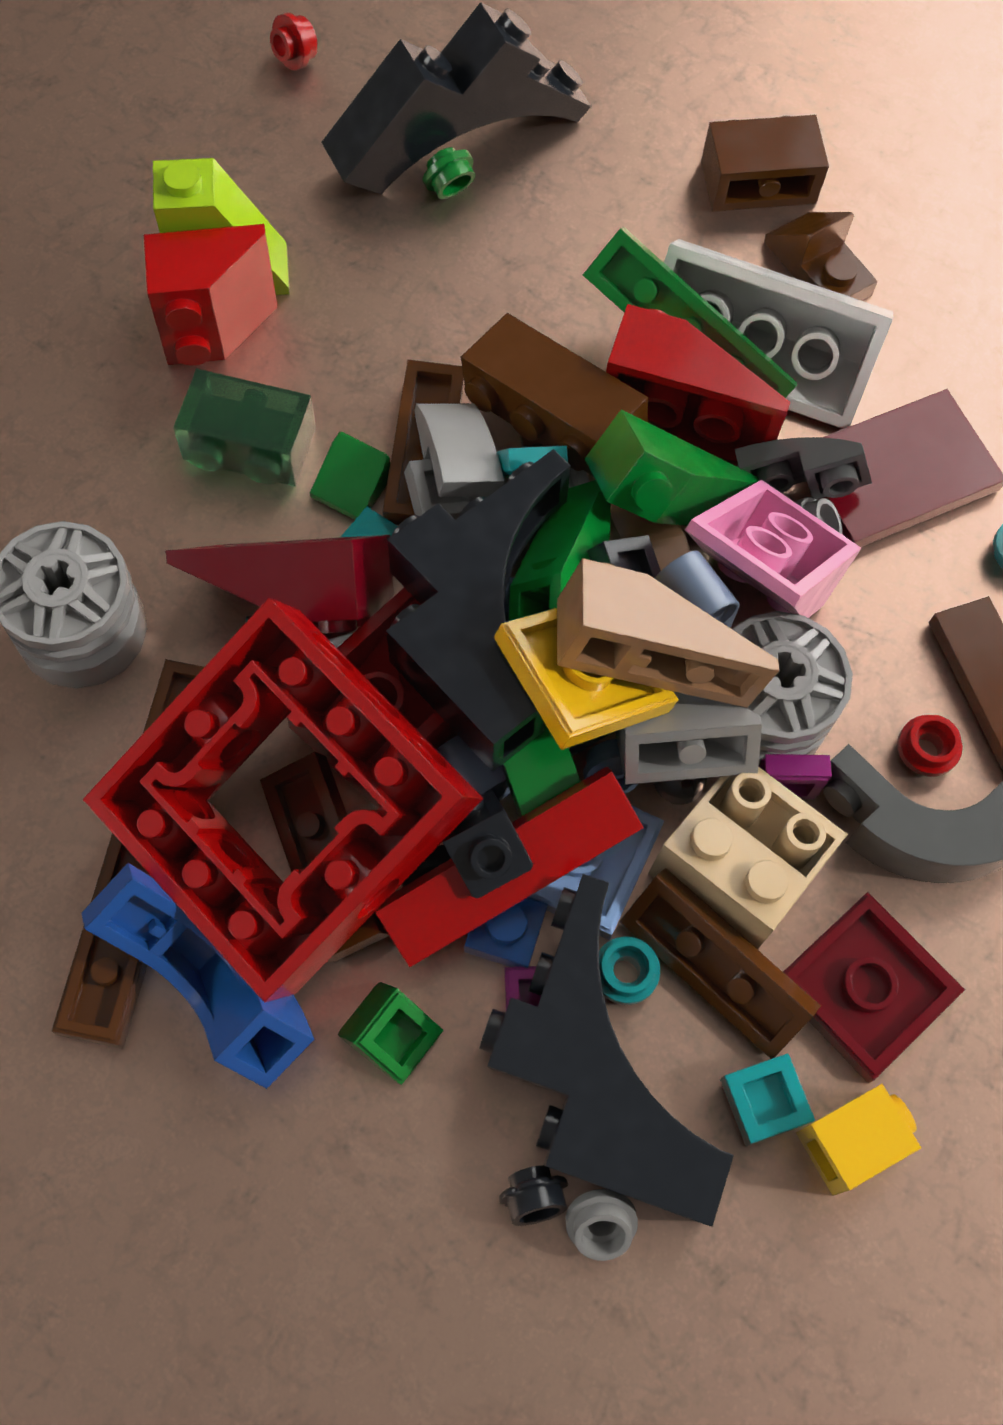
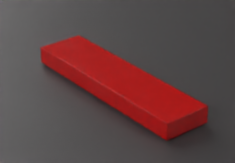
[375,766,644,968]

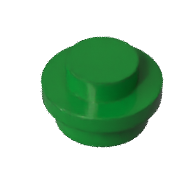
[422,147,476,199]

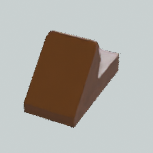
[764,212,878,301]

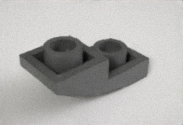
[735,437,872,500]

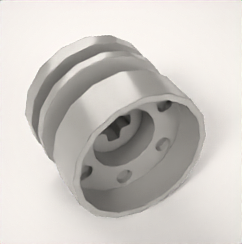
[0,521,147,689]
[732,611,853,764]

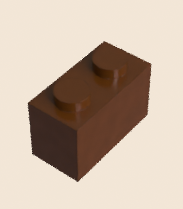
[701,115,829,212]

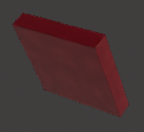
[783,892,965,1084]

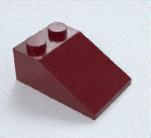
[165,535,394,633]

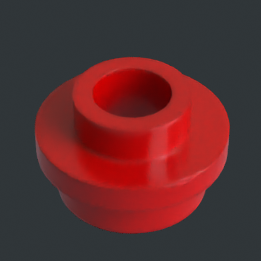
[270,13,318,70]
[897,715,963,777]

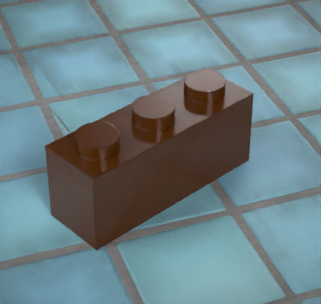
[461,313,648,477]

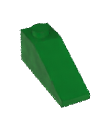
[585,409,760,526]

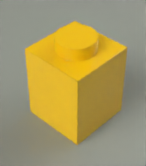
[795,1084,921,1196]

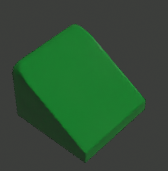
[310,432,390,520]
[338,982,444,1085]

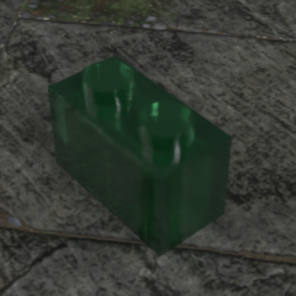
[173,368,316,487]

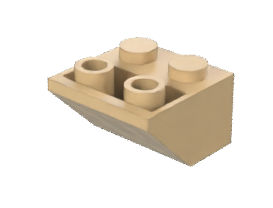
[648,767,848,949]

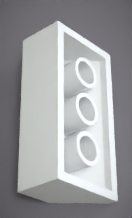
[664,239,893,429]

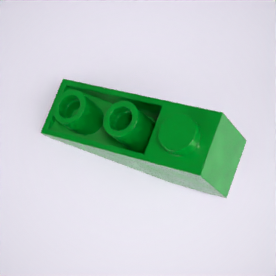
[509,480,611,621]

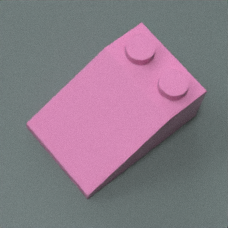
[685,480,861,618]

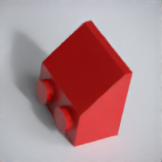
[143,224,277,366]

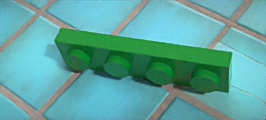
[583,227,797,398]

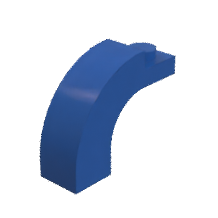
[81,863,315,1089]

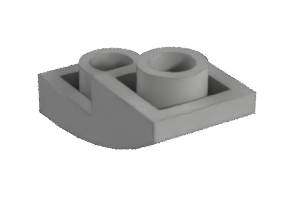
[414,403,504,497]

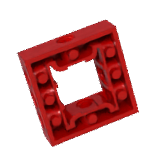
[82,598,484,1003]

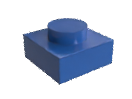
[464,898,548,968]

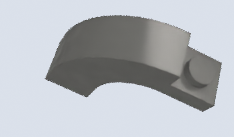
[823,744,1003,883]

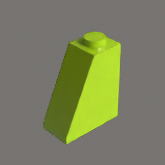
[153,158,289,295]

